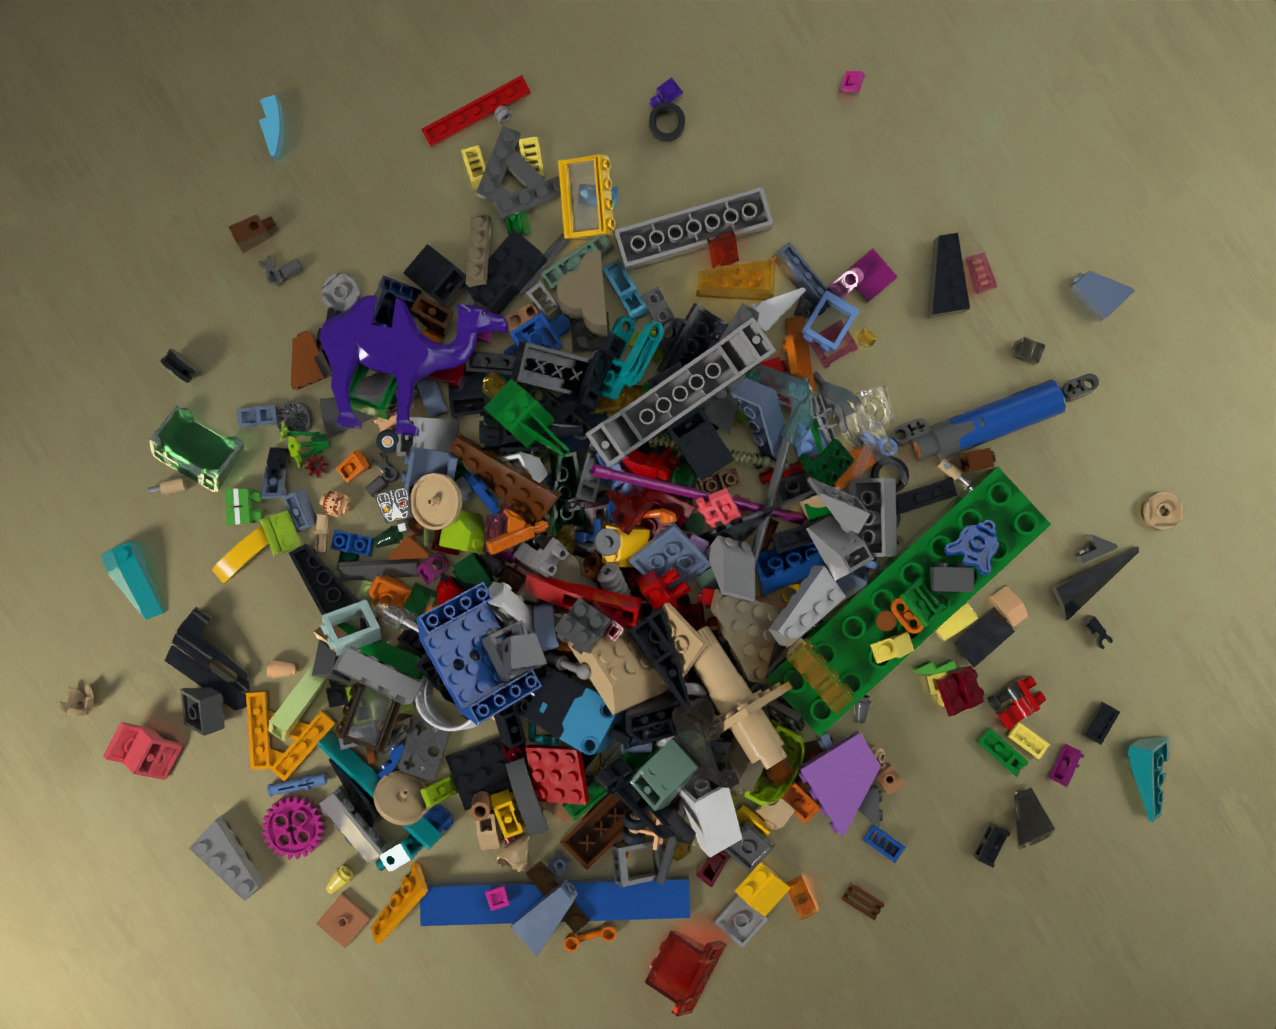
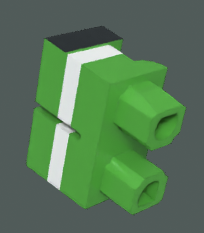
[225,488,264,526]

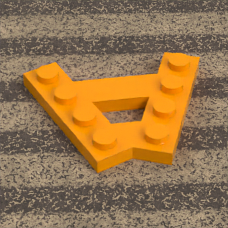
[246,691,337,781]

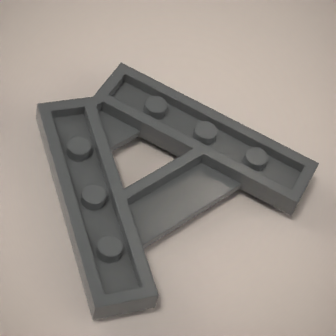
[475,125,571,220]

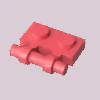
[696,488,742,528]

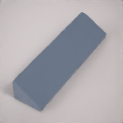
[772,242,831,316]

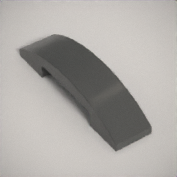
[576,441,601,503]
[505,757,549,836]

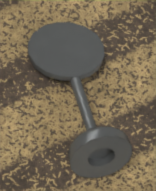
[566,528,621,558]

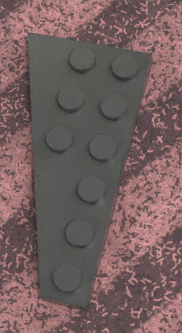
[692,303,759,434]

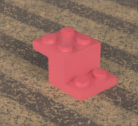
[103,722,183,780]

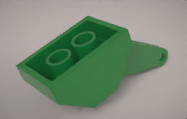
[484,379,571,458]

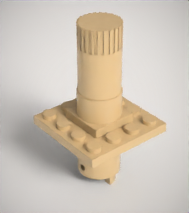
[692,626,793,770]

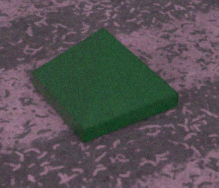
[337,551,360,570]

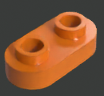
[891,597,924,633]

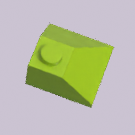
[439,510,487,554]

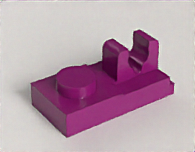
[1049,744,1084,787]

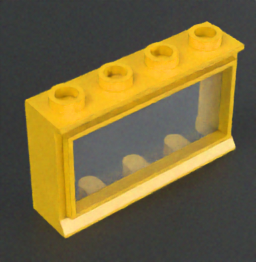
[558,154,615,240]

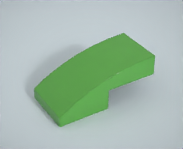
[912,659,957,675]

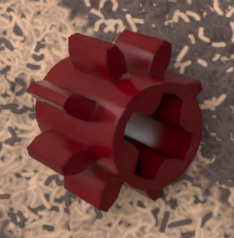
[304,454,330,478]
[626,569,643,593]
[503,743,526,761]

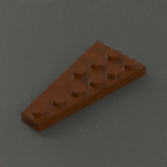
[449,434,563,526]

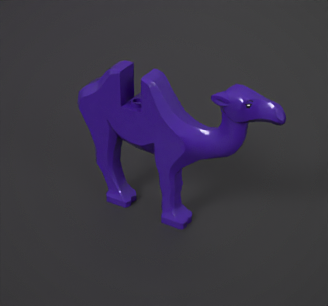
[320,295,509,437]

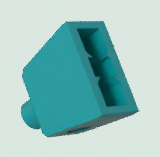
[375,833,423,872]

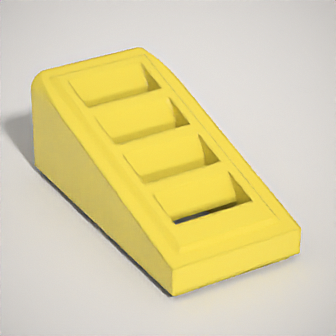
[519,137,545,178]
[461,145,486,189]

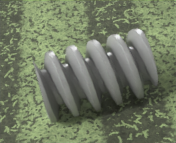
[597,563,632,596]

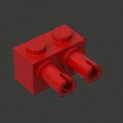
[637,567,691,611]

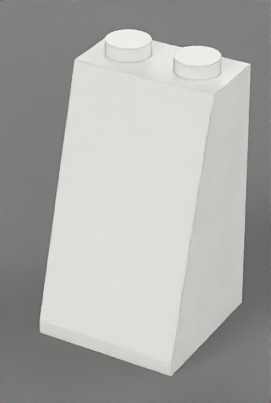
[679,767,743,857]

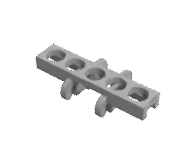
[810,395,838,445]

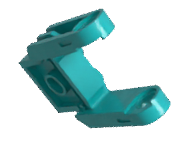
[599,316,664,401]

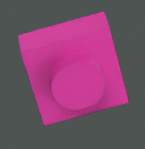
[840,71,865,93]
[485,885,510,911]

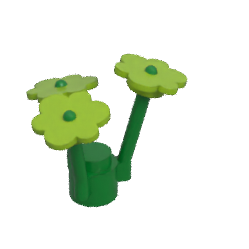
[279,421,328,468]

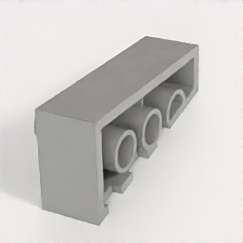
[333,646,422,705]
[189,816,264,901]

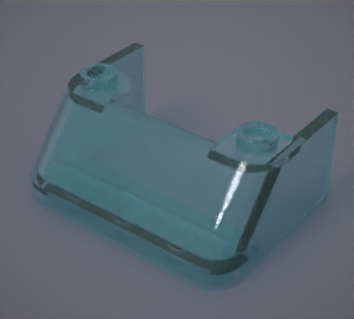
[734,364,814,448]

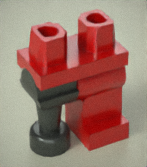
[621,443,681,482]
[987,675,1046,730]

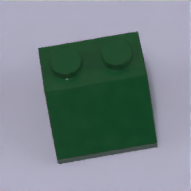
[452,553,496,587]

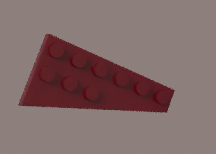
[619,487,698,589]

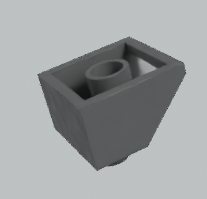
[180,688,225,736]

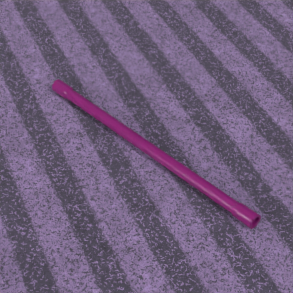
[591,464,806,525]

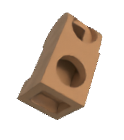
[504,303,540,333]

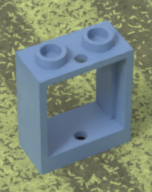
[800,290,860,352]

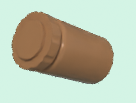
[470,791,492,821]

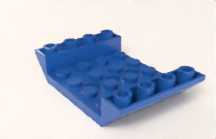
[417,582,542,725]

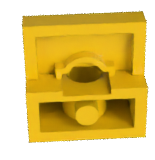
[490,789,526,839]

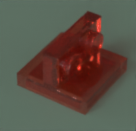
[606,486,653,535]

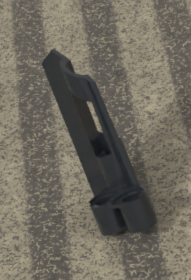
[164,606,250,711]
[595,758,696,844]

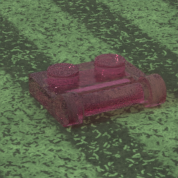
[808,320,858,369]
[483,512,516,554]

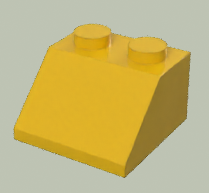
[602,522,651,567]
[735,861,791,917]

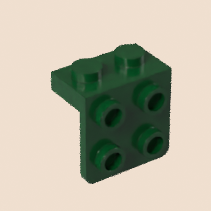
[798,439,854,486]

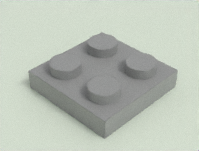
[714,894,768,948]

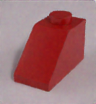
[436,577,466,606]

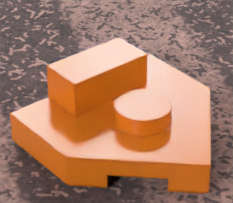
[368,574,412,615]

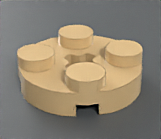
[1143,492,1184,530]

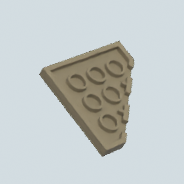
[710,589,782,684]

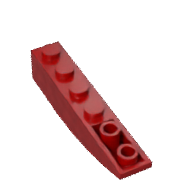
[524,572,642,627]

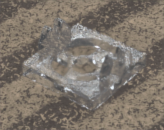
[851,386,894,432]

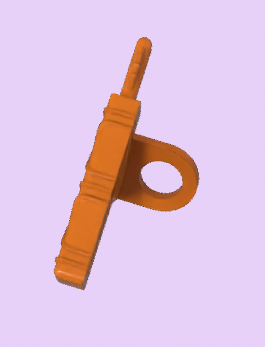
[486,508,548,555]

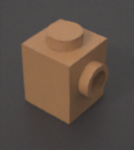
[875,763,905,796]

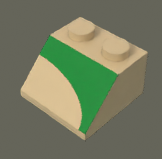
[799,486,840,523]

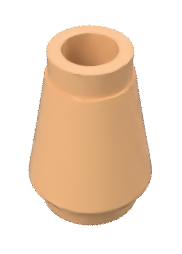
[267,660,296,679]

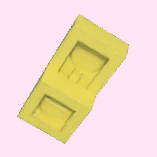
[937,602,978,641]

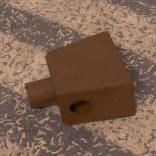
[229,215,276,253]

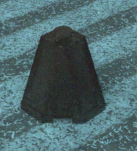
[1013,787,1055,850]

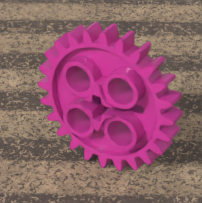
[261,796,325,860]

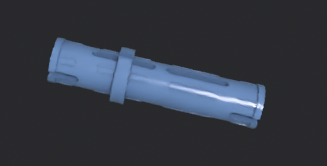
[267,773,327,796]

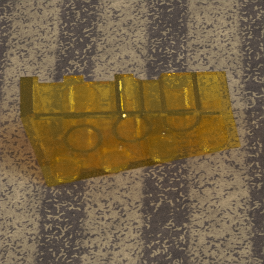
[696,257,776,301]

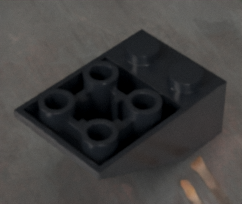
[403,244,466,309]
[448,371,490,419]
[667,406,734,481]

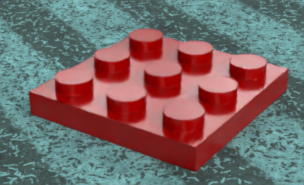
[525,744,589,805]

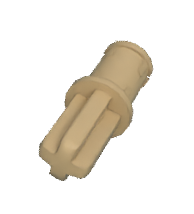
[314,514,329,552]

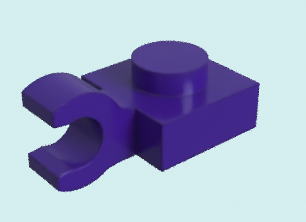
[649,77,683,108]

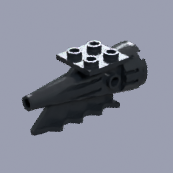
[479,402,584,455]

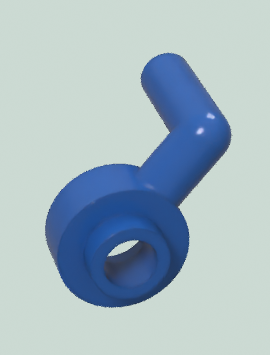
[571,518,603,544]

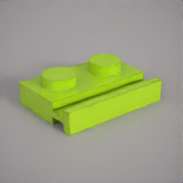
[260,510,301,556]

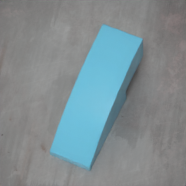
[259,95,284,161]
[602,259,648,321]

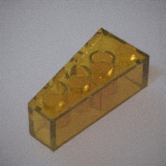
[782,638,854,715]

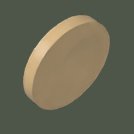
[410,473,462,530]
[373,771,428,825]

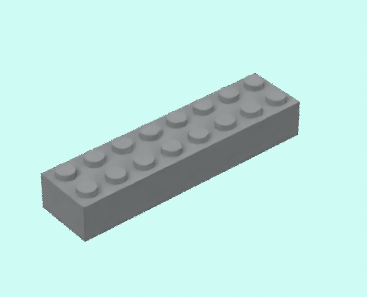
[614,187,774,271]

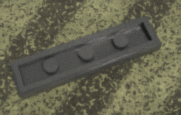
[339,559,419,581]

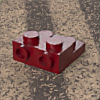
[935,666,985,717]

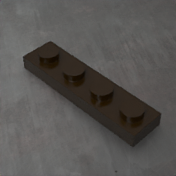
[526,860,590,933]

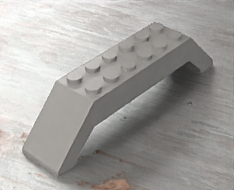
[586,317,776,467]

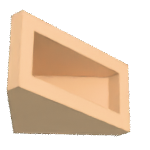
[990,585,1029,627]

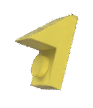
[870,631,914,664]

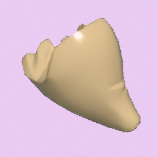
[495,834,530,872]

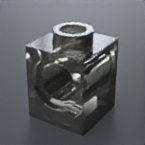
[1012,337,1046,365]

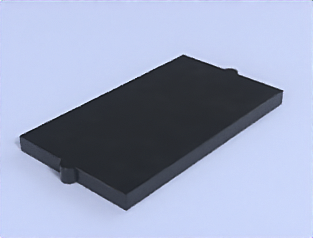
[954,607,1015,667]

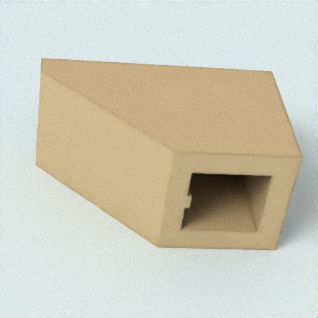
[476,810,501,850]

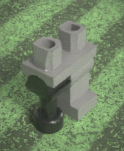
[513,532,569,577]

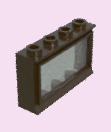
[335,682,402,753]

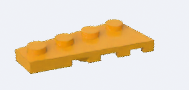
[371,862,428,944]

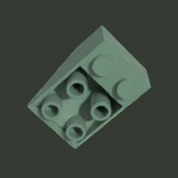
[630,738,700,811]

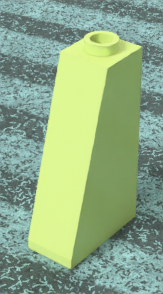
[269,665,327,742]

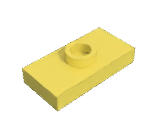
[1007,721,1050,759]

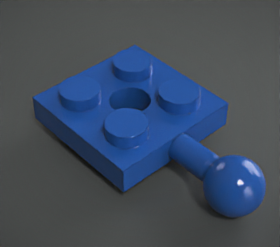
[462,471,508,527]

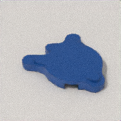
[944,520,999,575]

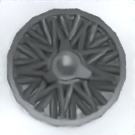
[276,401,311,437]

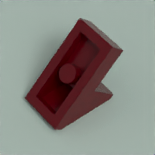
[696,850,730,887]

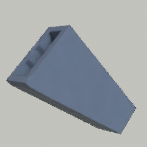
[511,879,578,956]

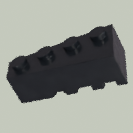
[928,233,970,318]
[289,544,360,615]

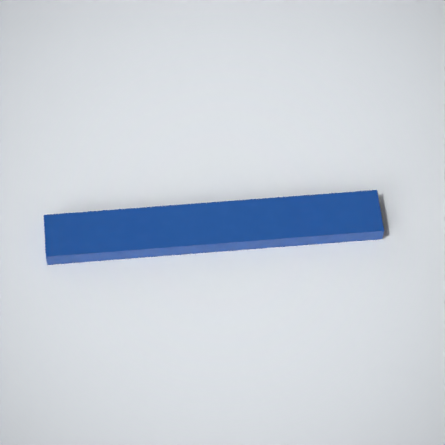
[420,876,690,926]

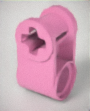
[826,267,864,299]

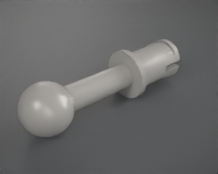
[545,652,591,680]

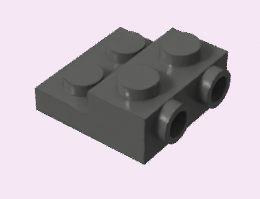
[554,598,612,654]

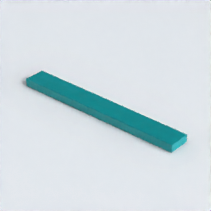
[317,731,443,851]

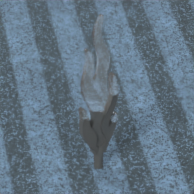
[813,371,907,484]

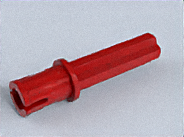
[759,457,814,485]

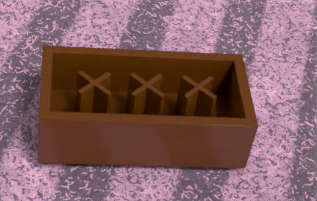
[560,794,631,870]

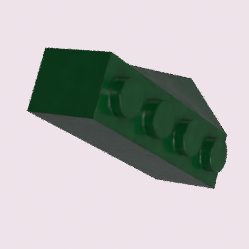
[549,451,587,535]

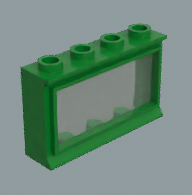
[349,365,398,420]

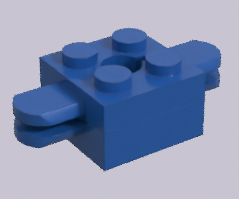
[503,312,571,355]

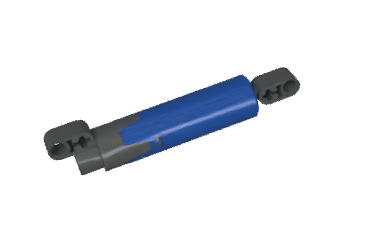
[891,373,1099,461]

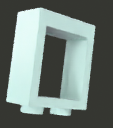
[320,600,382,656]

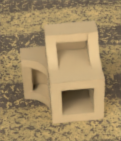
[754,798,795,830]

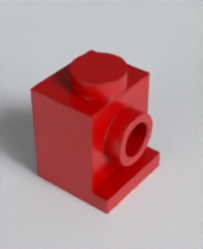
[698,588,720,609]

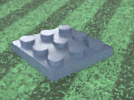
[629,523,711,590]

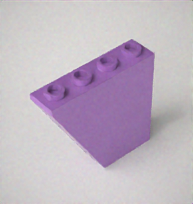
[798,730,881,836]

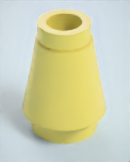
[325,866,353,895]

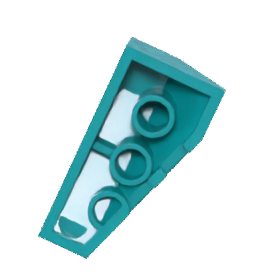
[101,542,164,620]
[1128,737,1169,822]

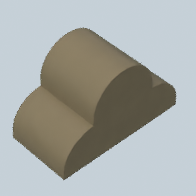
[557,250,608,337]
[521,551,599,598]

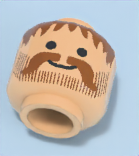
[320,490,350,518]

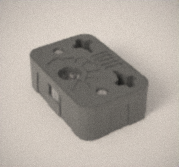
[399,715,451,780]

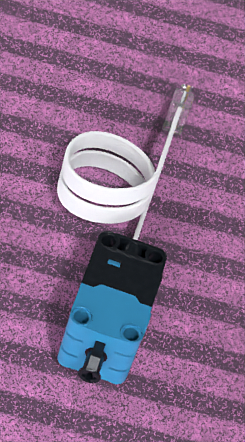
[374,602,633,755]

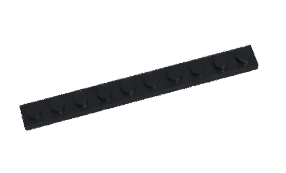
[771,478,958,554]

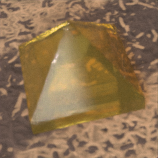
[857,327,878,348]

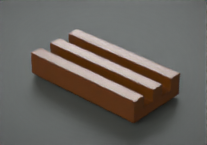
[841,882,885,921]

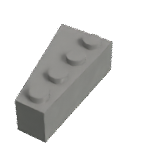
[768,565,846,647]

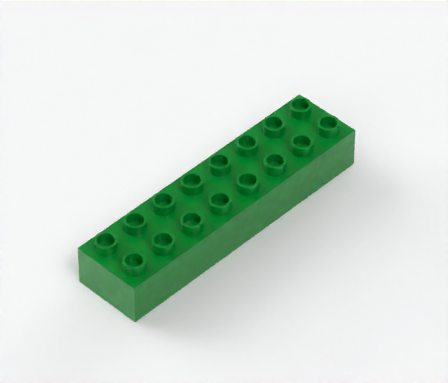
[766,467,1051,737]

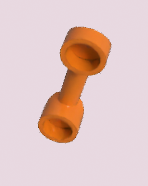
[625,509,677,526]
[564,923,616,952]

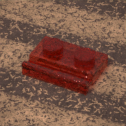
[707,231,739,269]

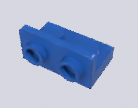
[423,803,454,832]

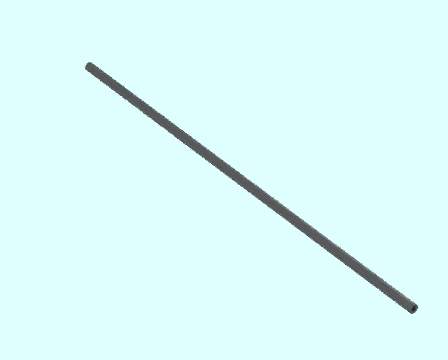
[656,377,810,884]

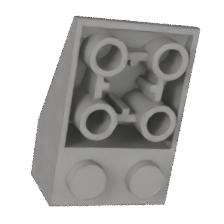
[396,417,459,458]
[806,515,874,580]

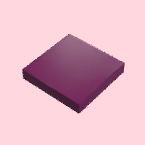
[843,248,897,303]

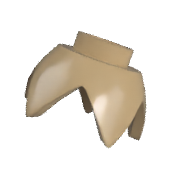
[56,684,94,717]

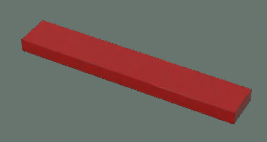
[421,75,531,147]

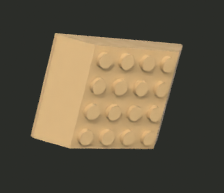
[555,609,669,715]

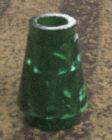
[373,526,403,548]

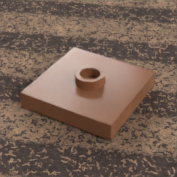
[316,893,371,948]

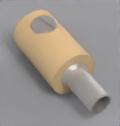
[937,457,971,487]
[148,476,188,495]

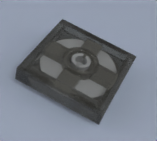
[571,312,610,353]

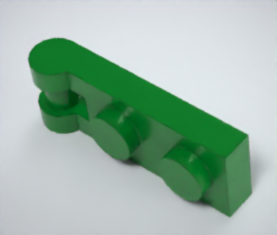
[976,727,1029,777]

